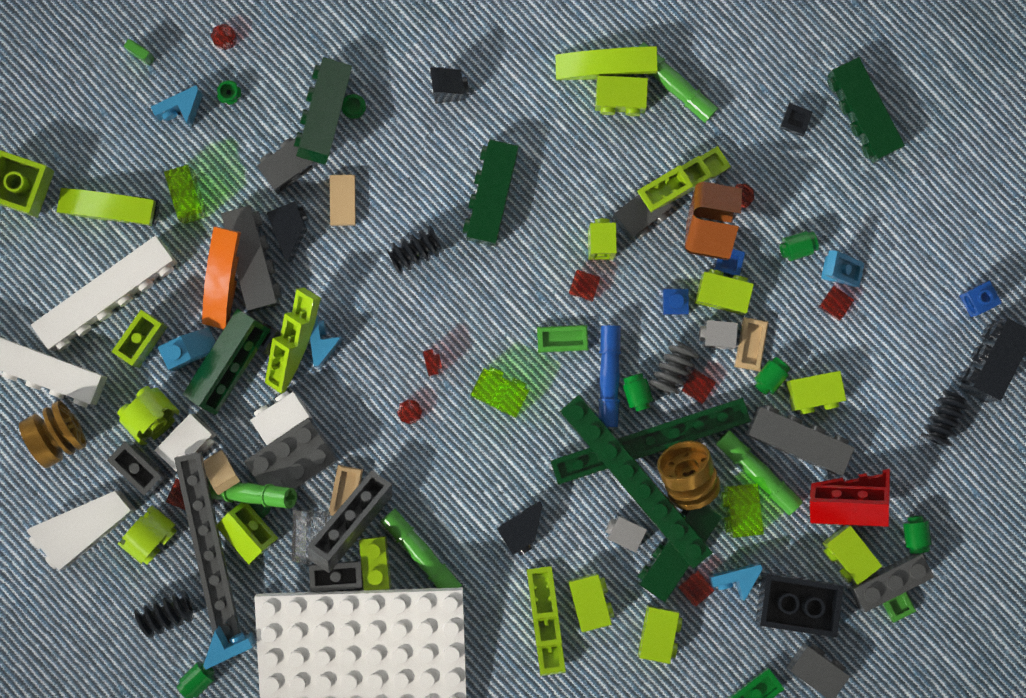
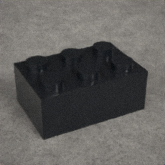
[959,318,1026,403]
[755,572,844,638]

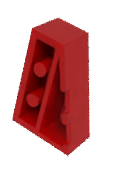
[810,469,890,527]

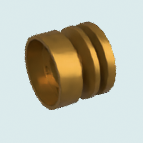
[19,401,87,468]
[657,441,721,510]

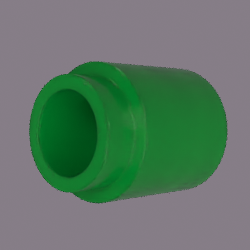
[779,231,819,262]
[754,357,791,395]
[623,373,654,412]
[903,515,932,554]
[176,662,215,698]

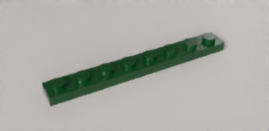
[560,395,714,569]
[550,398,751,485]

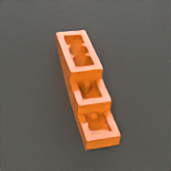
[202,226,241,329]

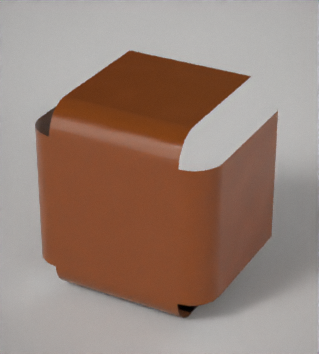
[685,182,742,260]

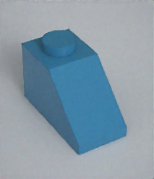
[158,327,216,372]

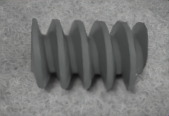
[648,339,700,396]

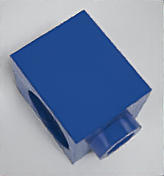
[959,281,1002,317]

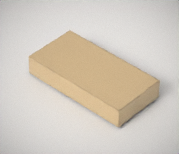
[330,175,356,226]
[734,317,769,372]
[204,450,240,495]
[328,465,363,516]

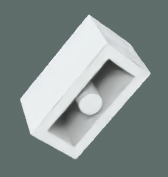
[250,391,313,445]
[154,413,216,472]

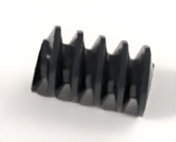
[386,225,443,275]
[921,390,971,446]
[134,590,193,638]

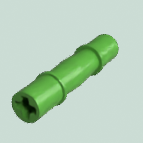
[639,42,718,123]
[715,430,803,515]
[208,479,297,509]
[380,508,462,588]

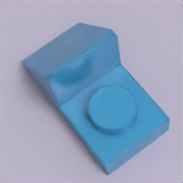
[151,85,203,127]
[821,250,864,287]
[310,315,343,368]
[708,563,762,601]
[203,625,256,670]

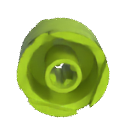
[117,386,180,445]
[118,505,178,565]

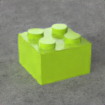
[0,150,55,218]

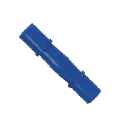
[598,325,622,427]

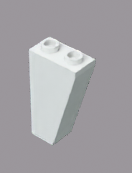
[27,491,136,570]

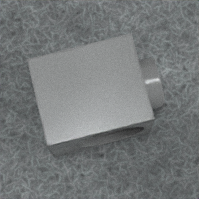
[699,320,738,350]
[605,515,647,553]

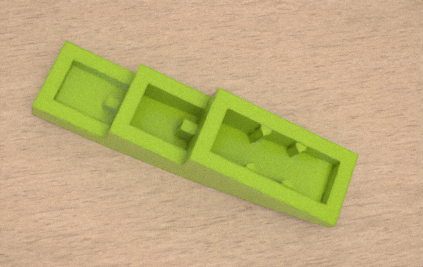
[555,46,658,80]
[637,146,731,212]
[57,188,156,226]
[265,287,321,394]
[527,566,566,676]

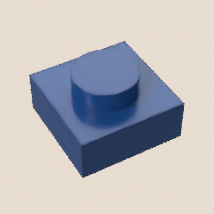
[714,249,745,276]
[662,289,689,315]

